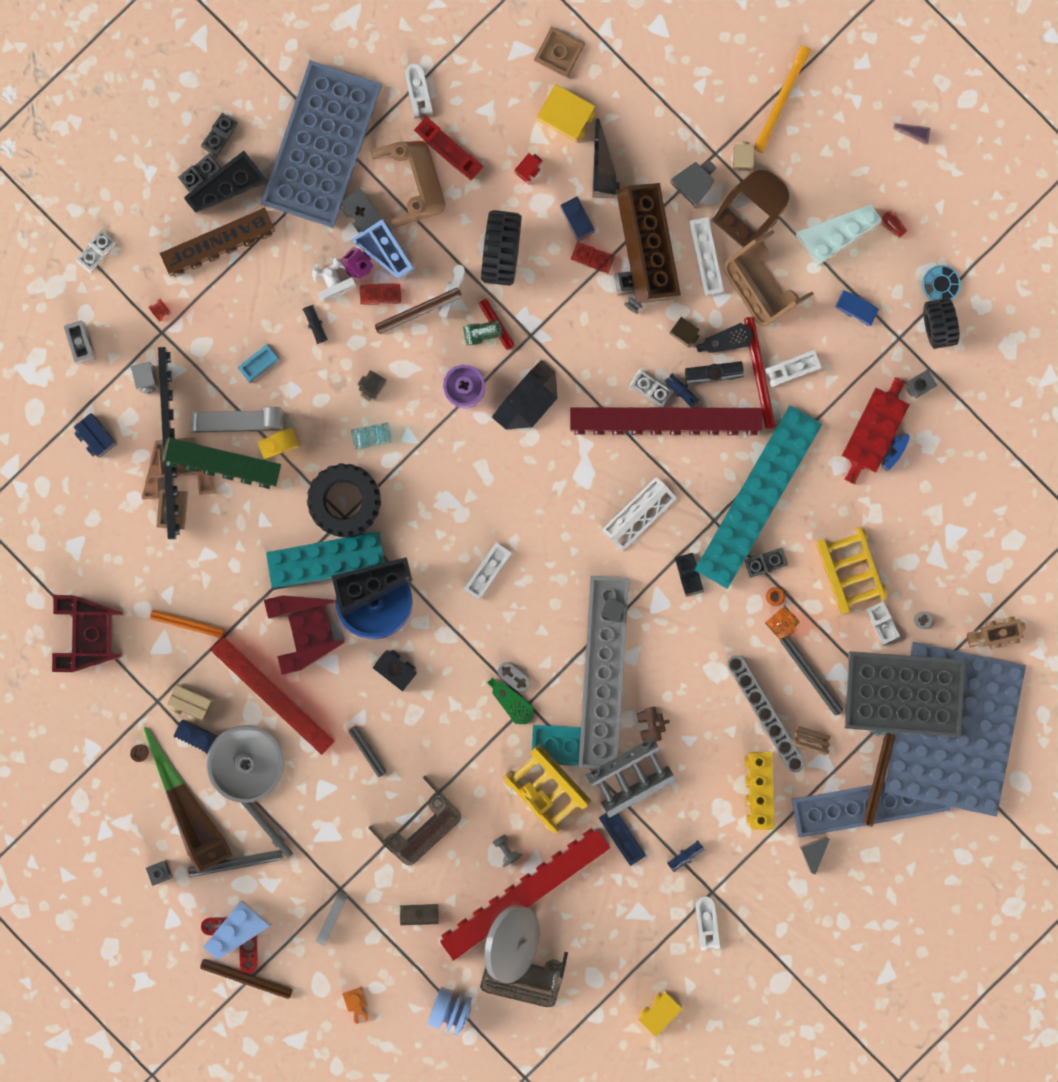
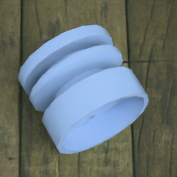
[427,986,472,1037]

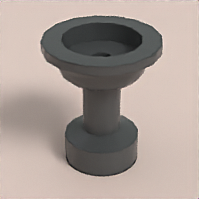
[492,834,523,867]

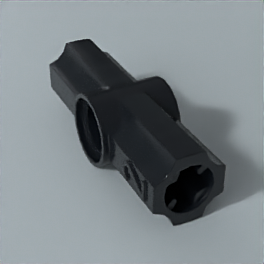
[685,361,744,385]

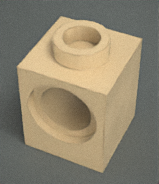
[733,141,754,171]

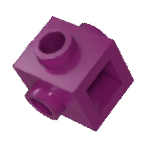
[340,247,374,279]

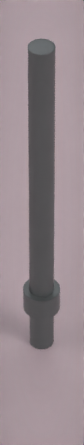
[241,802,294,858]

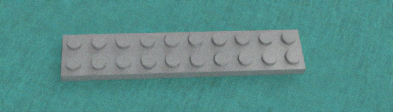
[579,576,629,769]

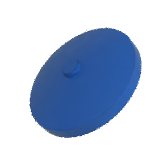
[335,583,413,639]

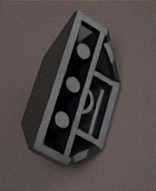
[491,360,558,430]

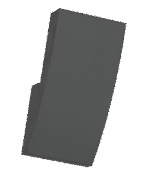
[201,113,238,157]
[178,153,221,192]
[744,548,788,578]

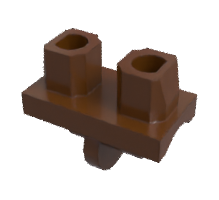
[636,706,670,742]

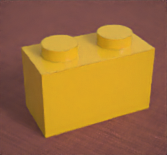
[638,991,682,1037]

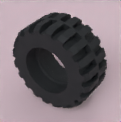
[481,210,522,286]
[307,463,381,538]

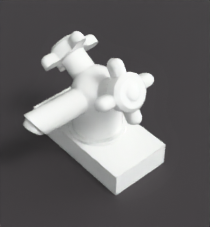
[312,256,356,302]

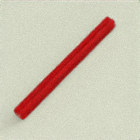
[744,316,775,429]

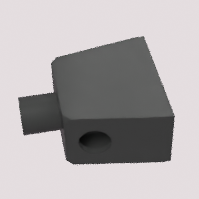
[670,160,717,208]

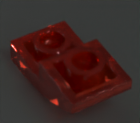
[571,241,615,274]
[359,283,401,305]

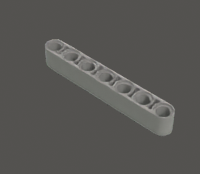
[727,656,804,773]

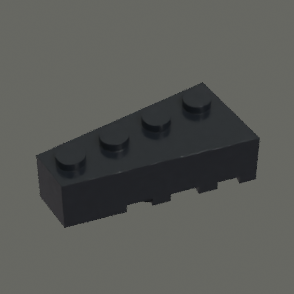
[331,557,413,617]

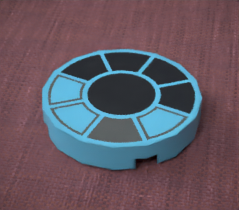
[922,265,961,301]

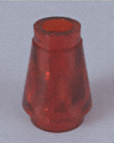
[881,210,907,238]

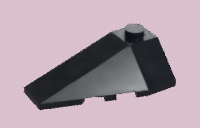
[592,118,620,198]

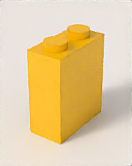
[537,84,596,142]

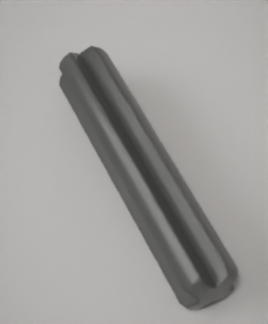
[348,726,386,777]

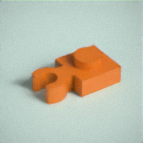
[342,987,368,1024]

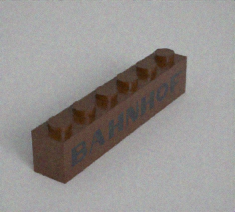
[160,208,275,277]

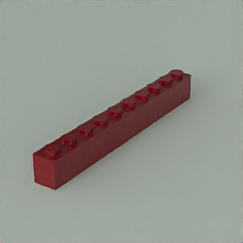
[570,407,762,436]

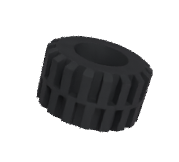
[923,298,960,349]

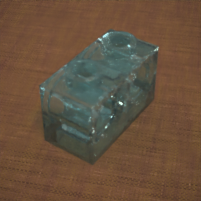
[351,422,393,450]

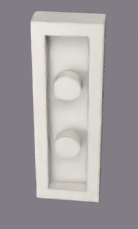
[463,542,512,600]

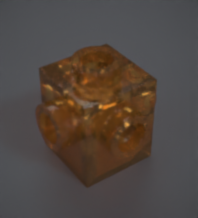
[765,605,800,640]

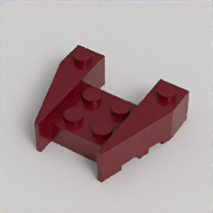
[52,595,124,673]
[264,595,346,675]

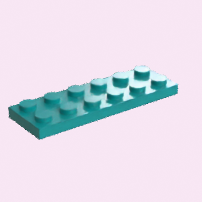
[266,532,385,590]

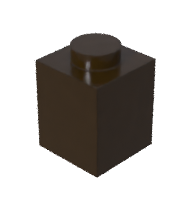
[669,317,700,347]

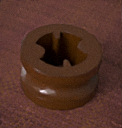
[130,744,149,762]

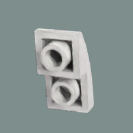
[76,230,116,273]
[629,370,673,407]

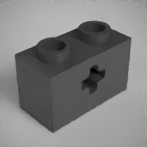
[341,188,382,233]

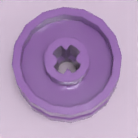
[443,364,486,409]

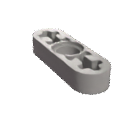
[316,891,348,946]

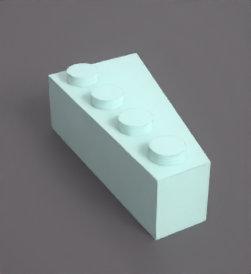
[795,204,882,266]

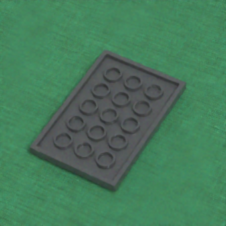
[844,651,965,737]

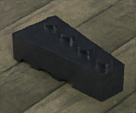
[183,151,268,214]

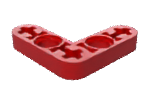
[201,917,258,974]

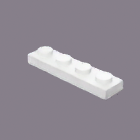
[689,217,724,296]

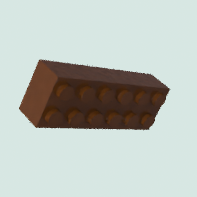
[616,183,681,304]

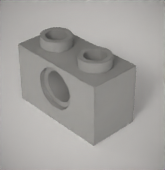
[64,320,96,365]
[131,362,160,394]

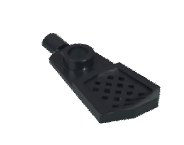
[696,323,754,353]

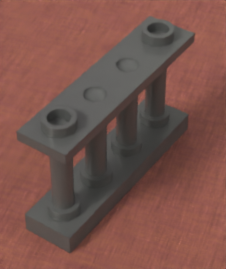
[586,738,677,818]

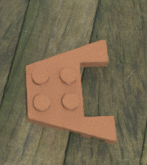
[141,437,217,500]

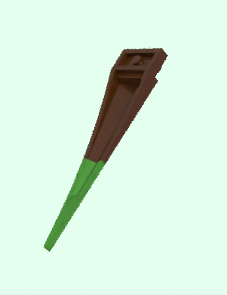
[144,727,233,873]

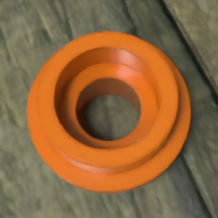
[766,587,785,606]

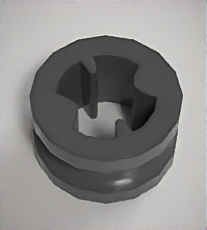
[624,296,643,314]

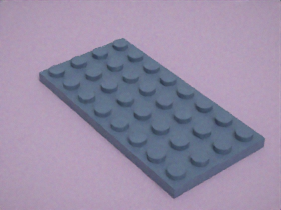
[261,60,382,229]

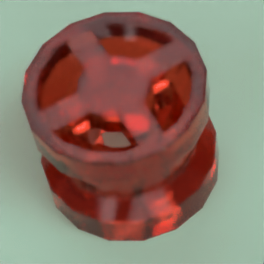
[148,298,172,322]

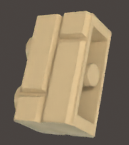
[167,684,213,722]

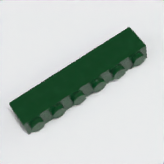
[161,438,281,489]

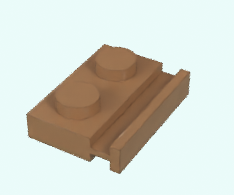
[156,489,188,530]

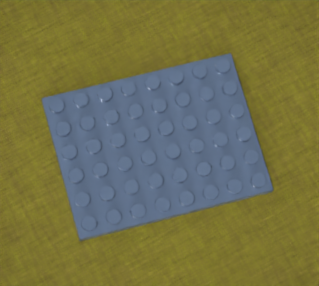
[883,642,1026,817]

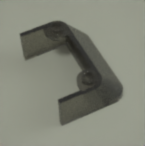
[369,774,461,865]
[480,952,568,1007]

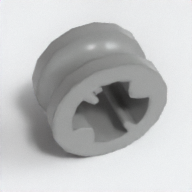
[914,612,932,629]

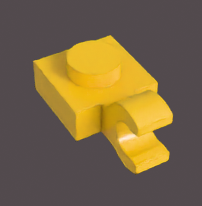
[520,782,553,818]

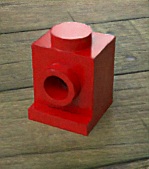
[514,153,543,185]

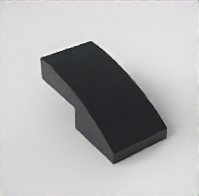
[675,553,704,597]

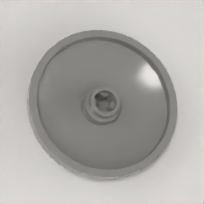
[206,725,284,803]
[484,905,540,983]

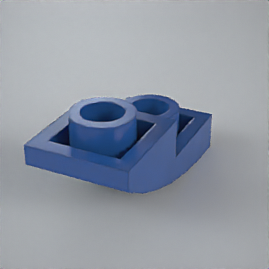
[835,290,879,326]
[882,433,910,471]

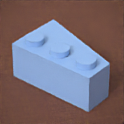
[351,219,417,279]
[203,900,272,960]

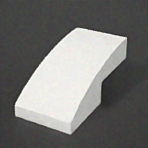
[866,601,900,646]

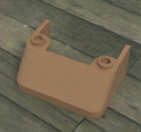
[370,141,446,228]
[723,230,814,326]

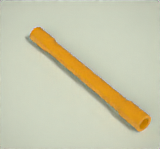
[754,45,811,153]

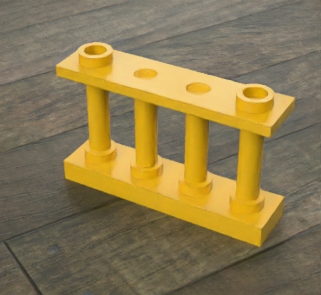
[815,526,887,615]
[503,744,591,834]

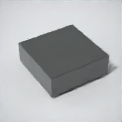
[601,597,626,623]

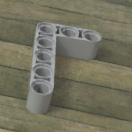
[190,407,284,433]

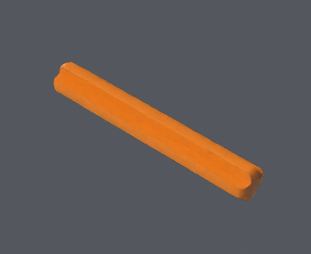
[150,610,225,638]

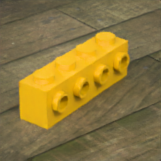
[744,751,775,830]

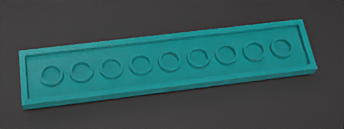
[694,405,823,589]

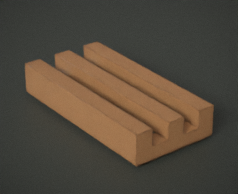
[793,726,831,756]

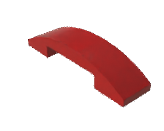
[414,116,484,181]

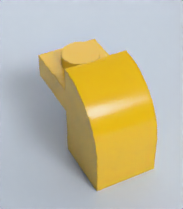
[257,428,302,460]

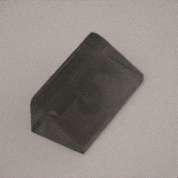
[400,904,439,926]

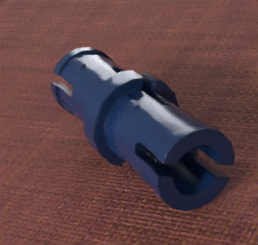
[664,373,700,408]
[667,840,705,872]

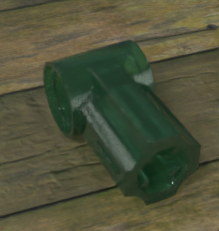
[463,321,502,346]

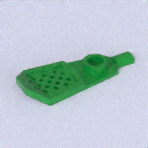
[487,677,533,724]

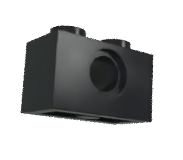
[372,649,417,692]

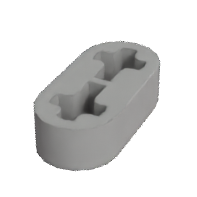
[498,662,530,692]

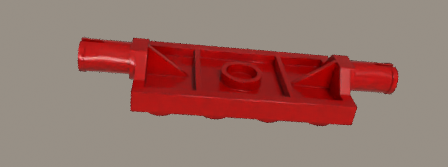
[841,377,910,485]

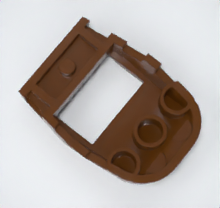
[711,170,790,248]

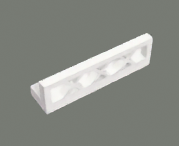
[602,477,677,551]

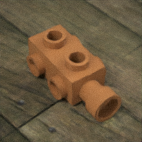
[967,616,1027,649]

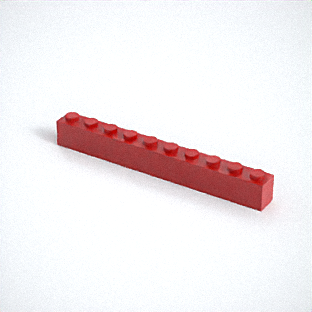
[440,828,611,961]

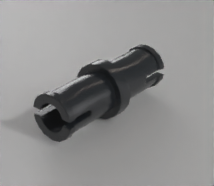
[302,304,328,344]

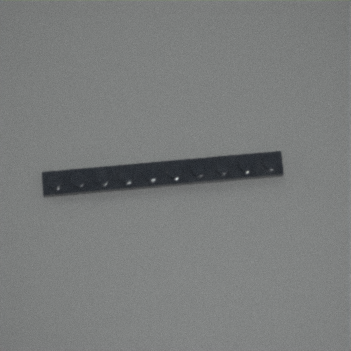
[158,347,180,540]

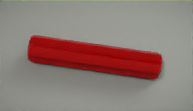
[478,299,515,350]

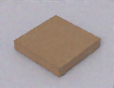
[534,26,585,78]

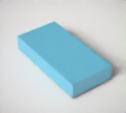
[237,344,279,383]

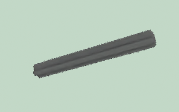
[780,635,843,716]
[188,850,283,877]

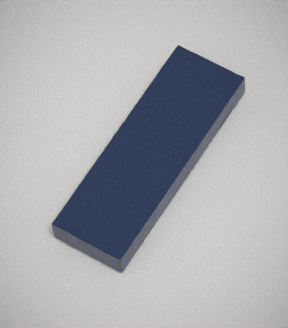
[598,813,646,866]

